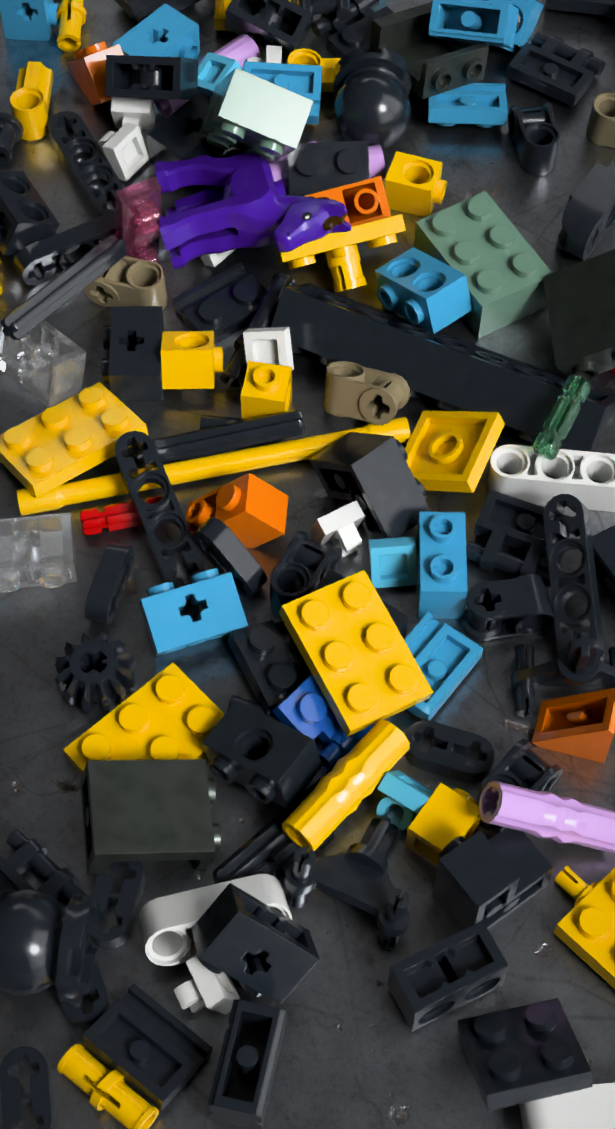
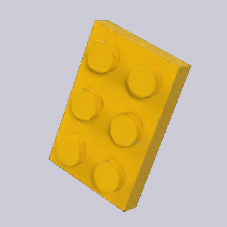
[0,382,148,499]
[279,570,434,737]
[63,662,225,775]

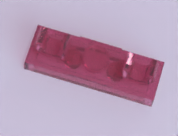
[116,177,162,262]

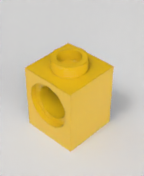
[384,151,447,218]
[161,331,223,389]
[240,361,292,419]
[405,783,481,868]

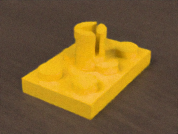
[274,214,406,293]

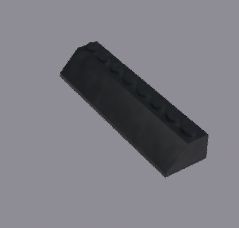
[271,283,615,452]

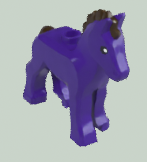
[154,153,351,269]

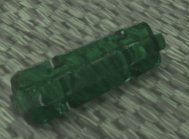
[533,375,591,460]

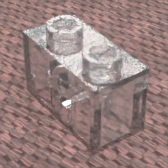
[0,320,87,408]
[0,512,78,593]

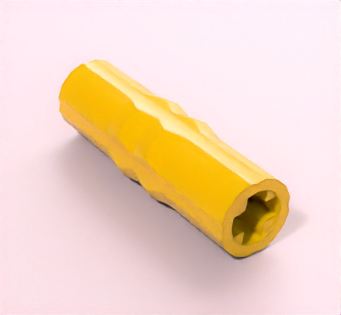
[282,719,410,853]

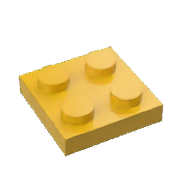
[405,410,505,493]

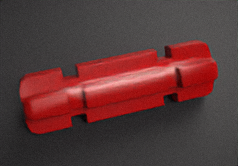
[80,495,164,536]

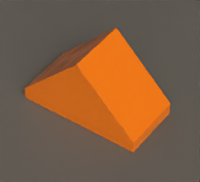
[532,688,615,764]

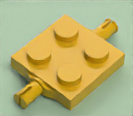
[553,865,615,989]

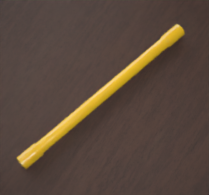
[16,417,411,516]

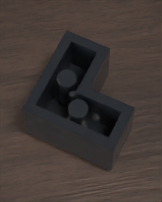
[309,432,431,539]
[433,827,554,931]

